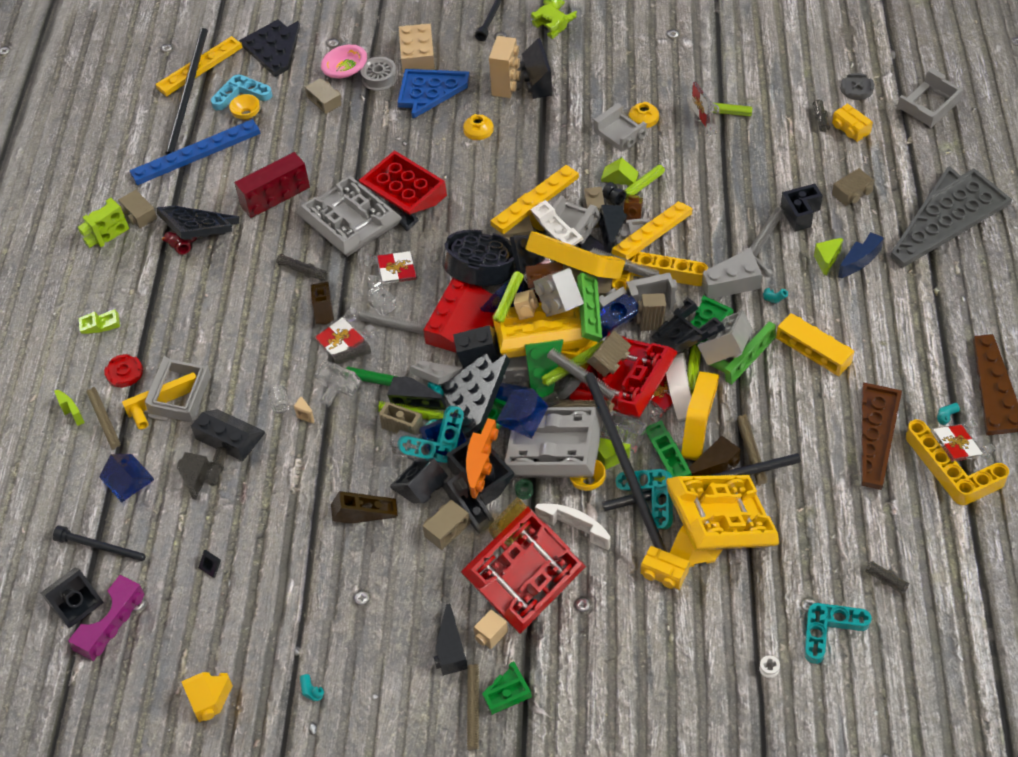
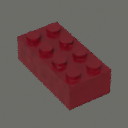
[234,152,310,218]

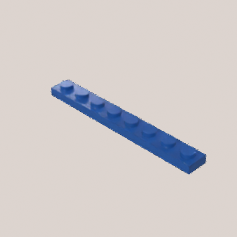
[129,119,261,185]

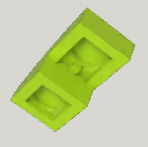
[78,309,120,334]
[54,389,85,426]

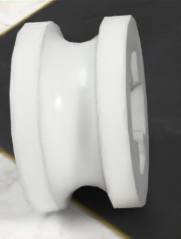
[759,656,780,678]

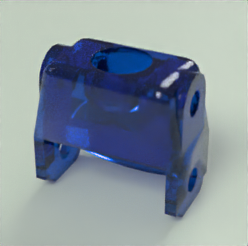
[598,294,638,343]

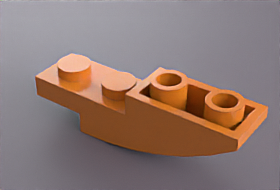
[466,418,499,499]

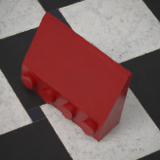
[359,150,447,215]
[423,278,501,353]

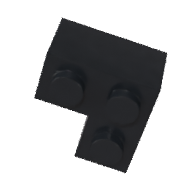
[780,183,823,232]

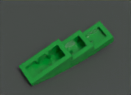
[644,420,692,478]

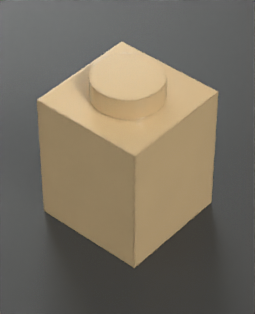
[474,610,508,649]

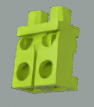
[77,198,130,248]

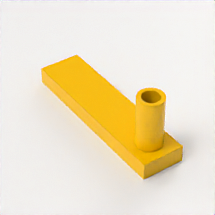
[122,372,196,429]

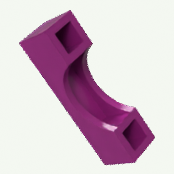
[68,575,145,662]

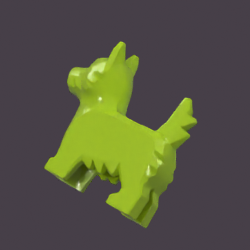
[531,0,577,39]

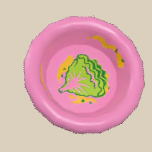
[321,44,367,79]

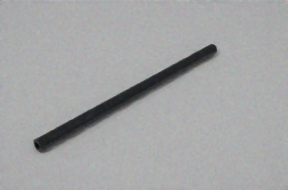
[165,28,208,155]
[585,373,667,552]
[602,453,801,512]

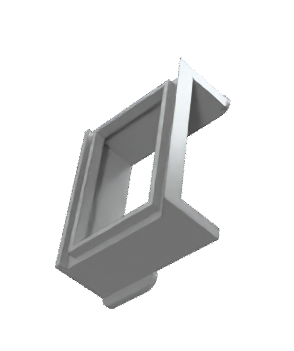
[896,68,963,129]
[145,355,211,422]

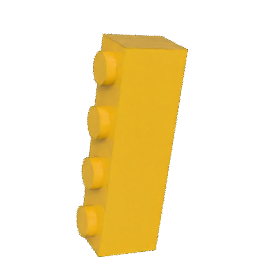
[776,313,854,377]

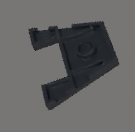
[651,297,726,353]

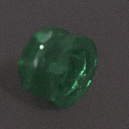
[515,479,533,500]

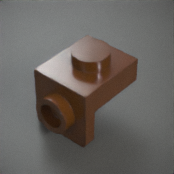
[624,195,643,220]

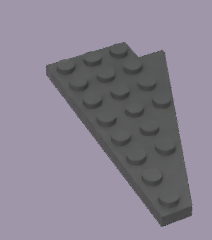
[890,166,1012,268]

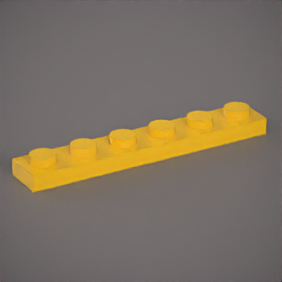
[155,36,242,97]
[490,165,579,234]
[612,201,693,261]

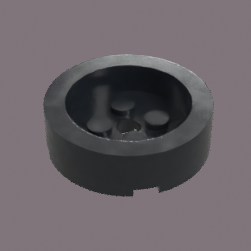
[442,230,515,286]

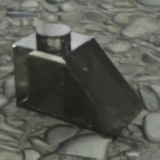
[177,452,211,500]

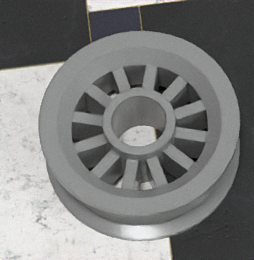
[360,57,397,91]

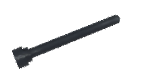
[475,0,502,41]
[53,525,146,561]

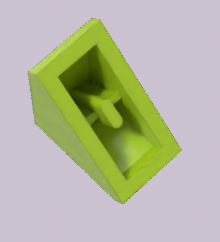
[601,157,639,186]
[814,238,843,275]
[597,438,631,470]

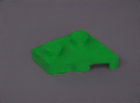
[482,661,532,715]

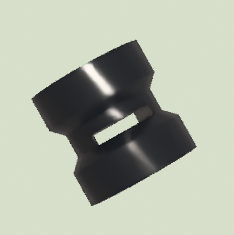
[602,182,626,206]

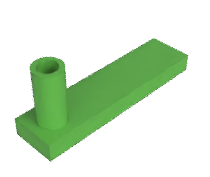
[577,272,602,342]
[710,322,776,385]

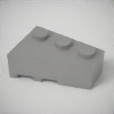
[702,248,762,299]
[698,310,753,365]

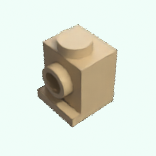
[514,289,539,320]

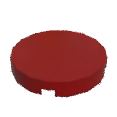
[104,354,143,388]

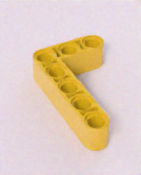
[525,231,626,279]
[612,252,708,301]
[681,371,719,461]
[906,419,1009,505]

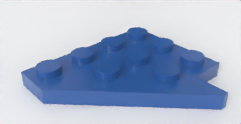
[397,69,470,118]

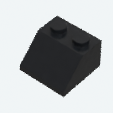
[453,325,501,369]
[390,458,448,504]
[40,568,104,628]

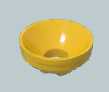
[229,94,260,120]
[629,102,659,128]
[463,114,494,140]
[570,460,606,491]

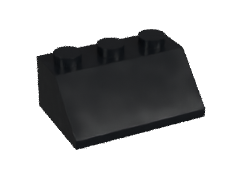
[520,38,552,99]
[191,409,265,462]
[446,439,515,506]

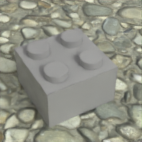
[533,268,584,317]

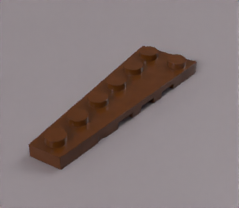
[973,334,1018,436]
[861,382,902,490]

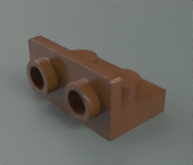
[525,262,563,289]

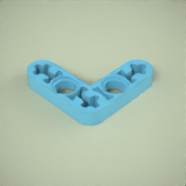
[211,75,272,110]

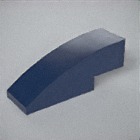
[838,232,884,278]

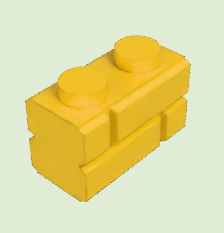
[832,103,873,142]
[640,546,690,590]

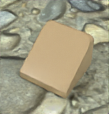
[294,397,315,423]

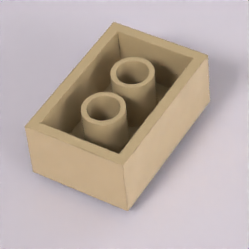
[399,24,435,74]
[489,36,521,98]

